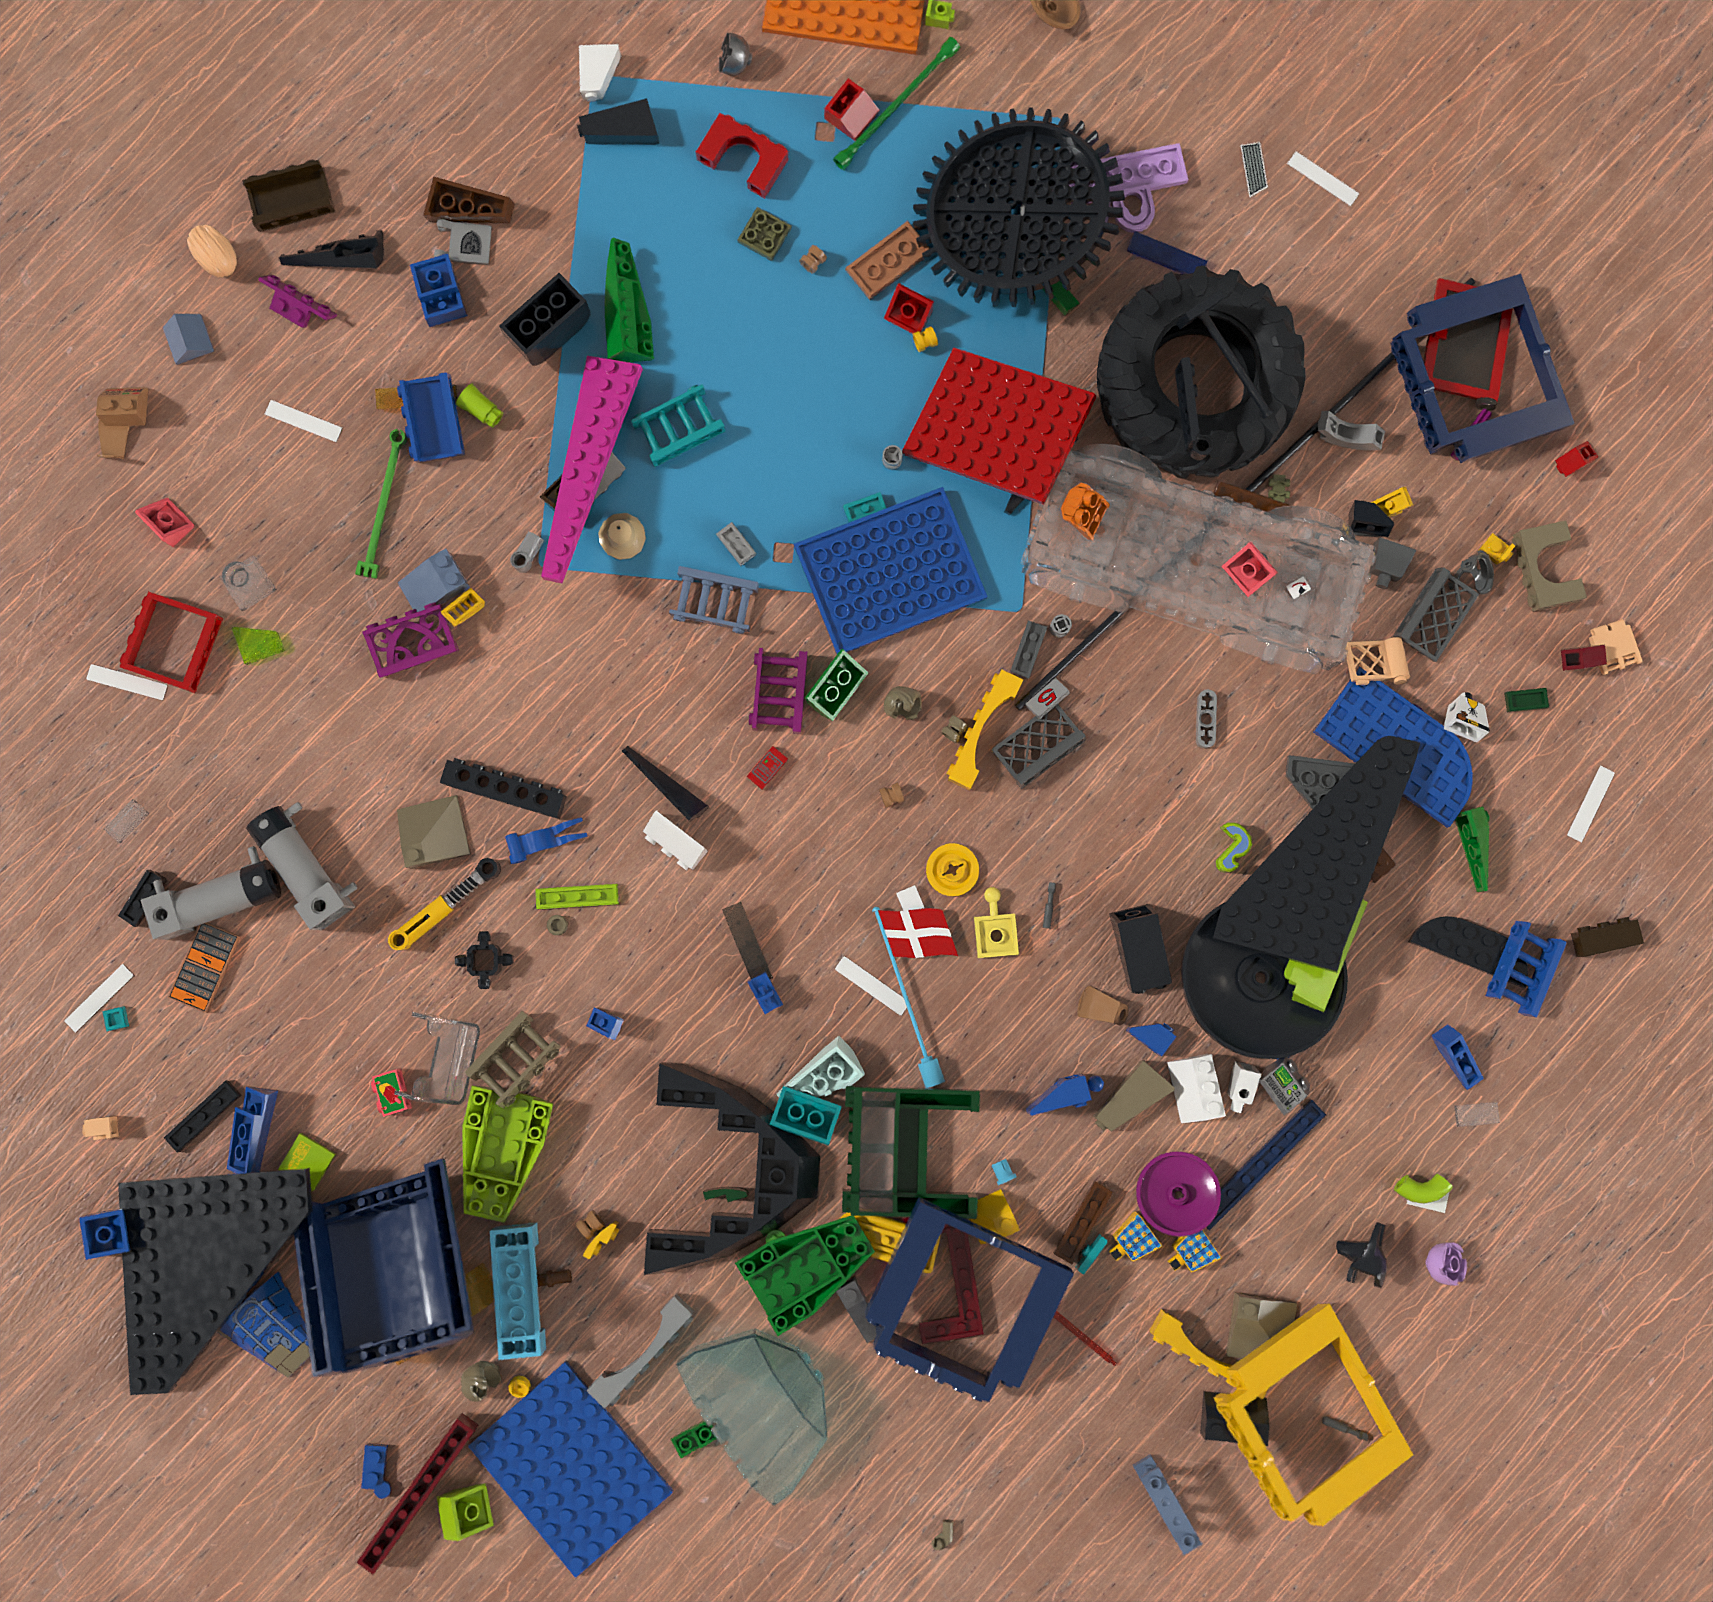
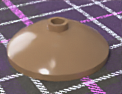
[1030,0,1080,29]

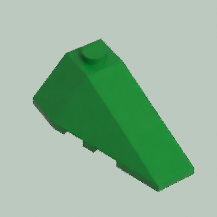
[1455,806,1489,892]

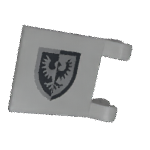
[434,219,492,265]

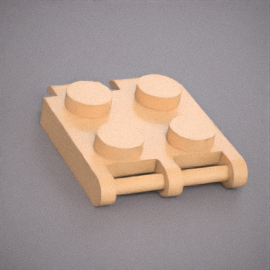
[1589,619,1642,675]

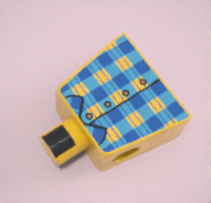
[1109,1211,1162,1262]
[1168,1230,1222,1272]

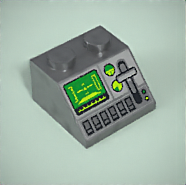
[1259,1057,1310,1115]

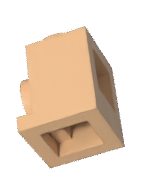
[82,1116,119,1140]

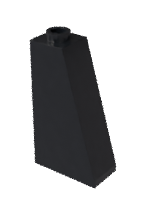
[577,98,659,145]

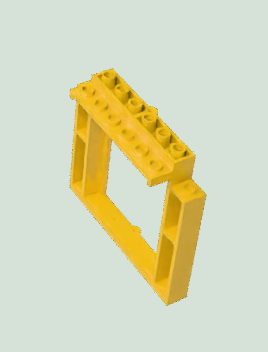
[1214,1304,1413,1527]

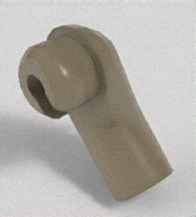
[931,1520,953,1550]

